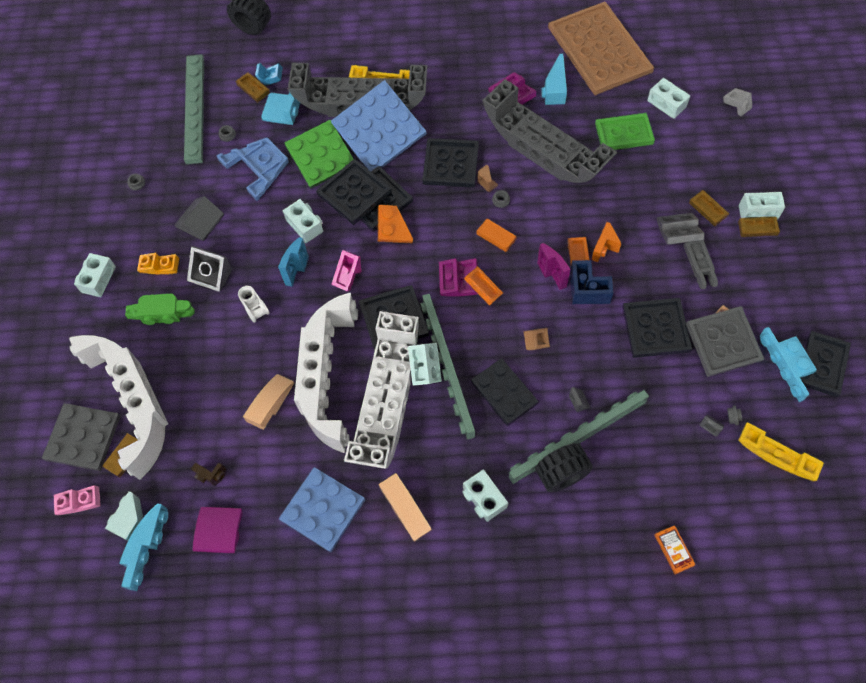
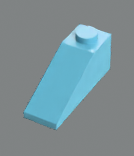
[541,54,567,105]

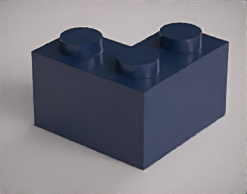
[570,260,613,304]

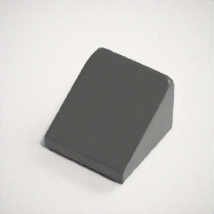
[569,387,590,412]
[700,414,724,437]

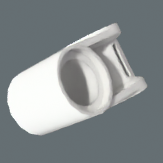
[238,286,270,323]

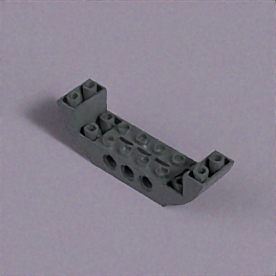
[288,63,427,117]
[483,79,617,183]

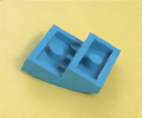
[278,237,309,286]

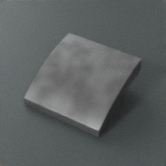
[657,213,704,245]

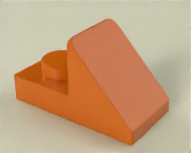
[591,222,621,262]

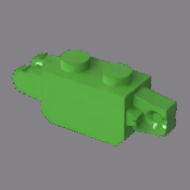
[125,294,195,325]

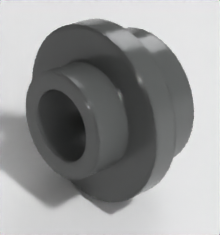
[219,125,236,142]
[127,174,145,191]
[492,190,510,208]
[727,405,742,426]

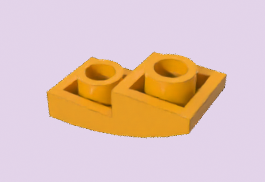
[137,253,179,274]

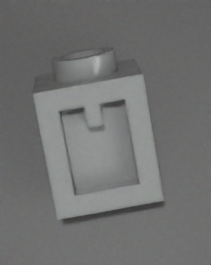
[723,88,752,116]

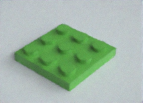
[285,120,353,189]

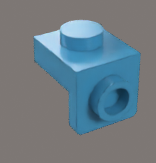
[255,63,283,86]

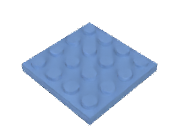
[331,80,427,171]

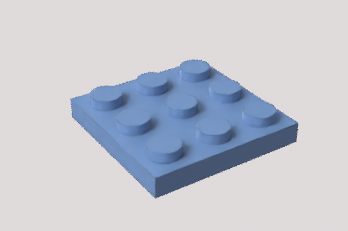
[279,467,365,553]

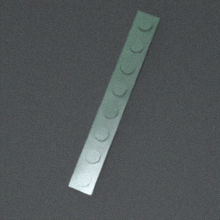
[184,55,204,164]
[420,294,475,440]
[509,390,649,484]

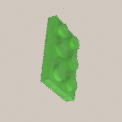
[595,113,655,150]

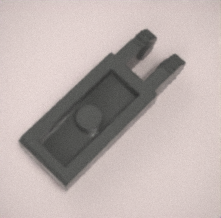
[683,240,718,289]

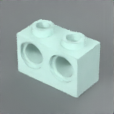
[647,78,690,119]
[739,192,785,220]
[282,199,323,243]
[74,253,116,297]
[408,343,442,385]
[462,469,508,522]

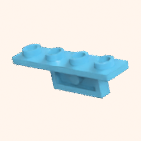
[760,327,817,402]

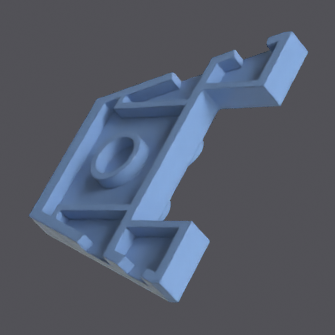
[217,138,289,201]

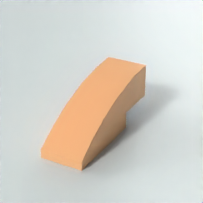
[243,374,294,430]
[379,473,431,542]

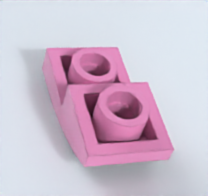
[54,485,100,515]

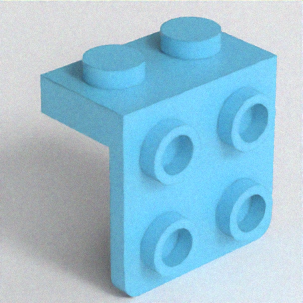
[261,92,300,125]

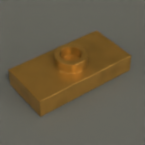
[236,72,270,103]
[689,190,729,226]
[738,217,780,237]
[103,433,138,478]

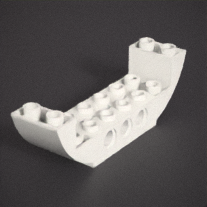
[294,293,358,453]
[344,311,418,469]
[69,335,168,480]

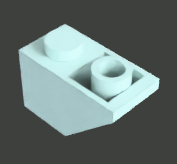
[105,491,143,541]

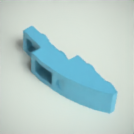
[119,504,168,591]

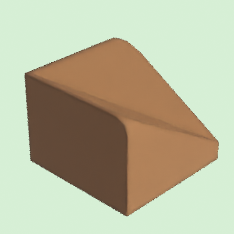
[478,165,498,192]
[524,328,550,350]

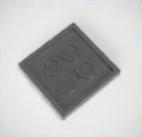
[686,306,764,377]
[42,403,121,471]

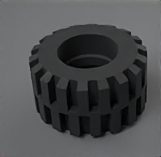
[227,0,271,36]
[535,443,594,492]

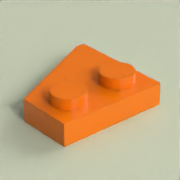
[378,205,413,243]

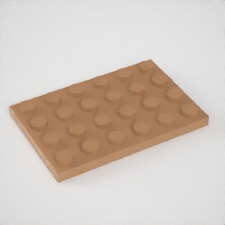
[548,2,654,95]

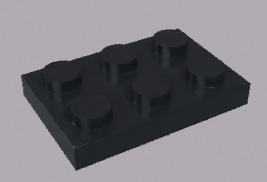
[800,331,851,397]
[471,358,539,426]

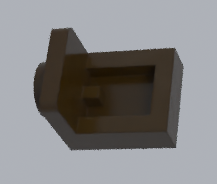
[191,462,227,486]

